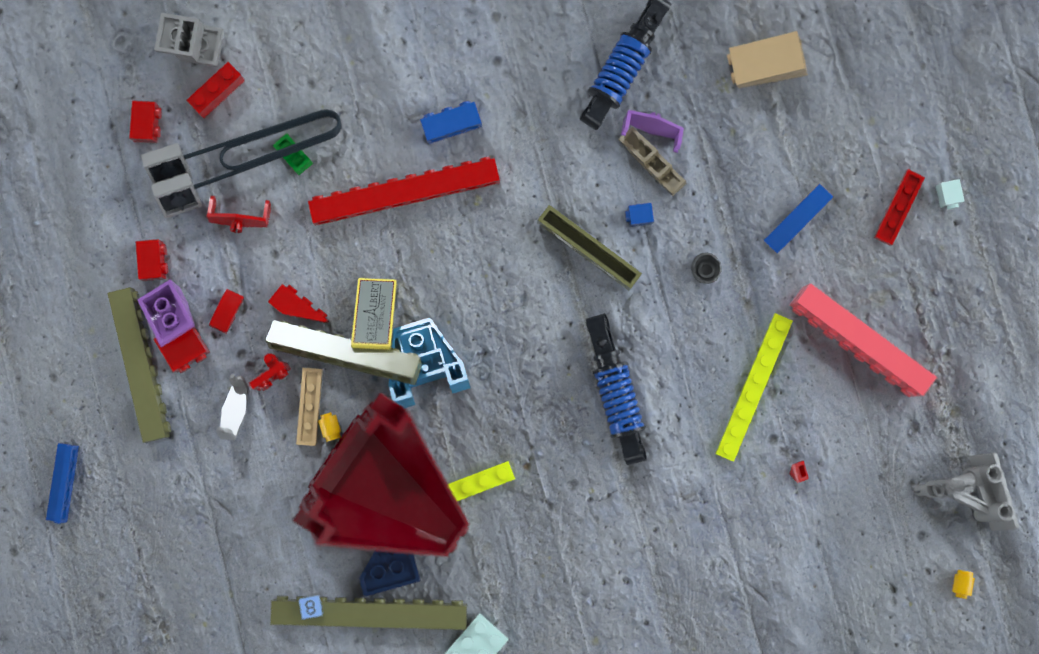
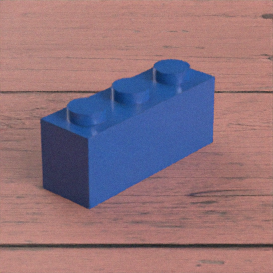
[420,101,482,145]

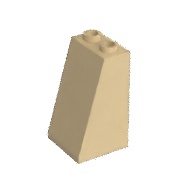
[727,31,808,88]

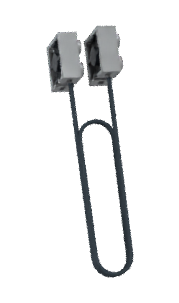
[141,109,342,218]

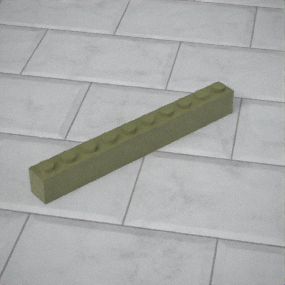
[270,595,467,630]

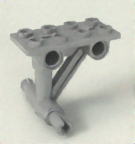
[915,452,1019,531]

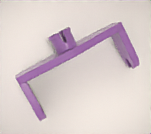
[621,110,684,153]

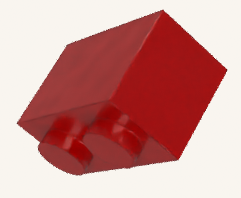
[129,101,162,143]
[135,239,168,281]

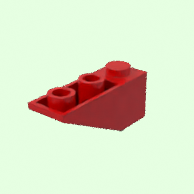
[268,284,329,323]

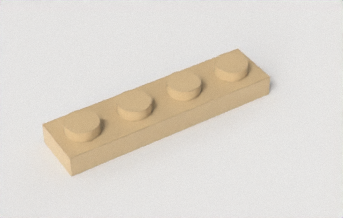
[296,368,323,446]

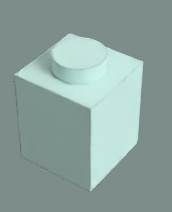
[935,179,964,210]

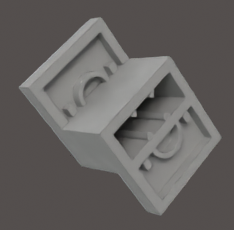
[154,13,224,67]

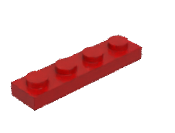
[873,169,925,246]

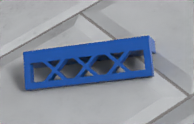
[46,443,79,524]

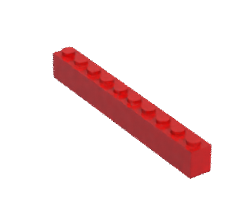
[308,157,500,226]

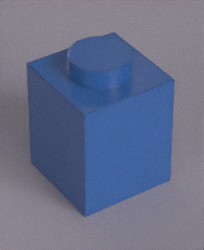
[625,203,654,227]

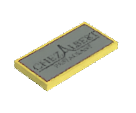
[351,278,397,350]

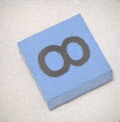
[299,595,323,619]

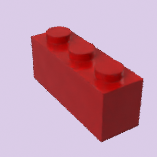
[186,62,245,118]

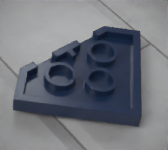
[359,550,421,597]

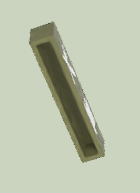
[537,205,642,291]

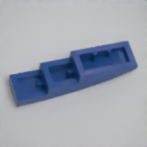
[764,184,833,253]

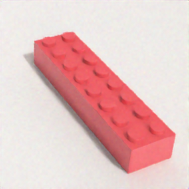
[790,283,937,397]

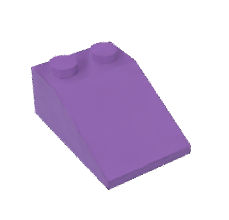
[138,280,195,347]

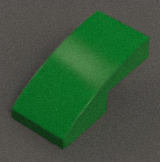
[272,133,313,175]

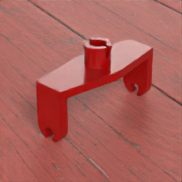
[207,196,271,233]

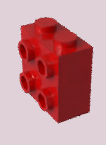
[153,327,210,373]

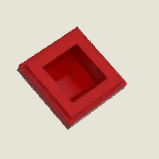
[789,460,809,483]

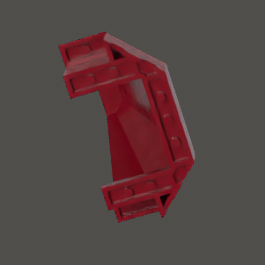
[292,393,469,557]

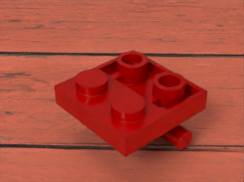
[249,353,291,391]

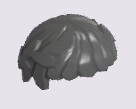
[691,252,722,284]

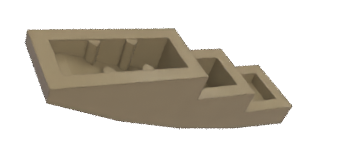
[619,127,687,196]

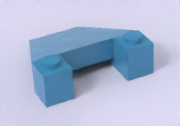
[389,318,471,408]

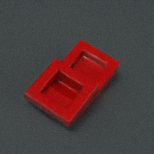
[209,289,244,334]

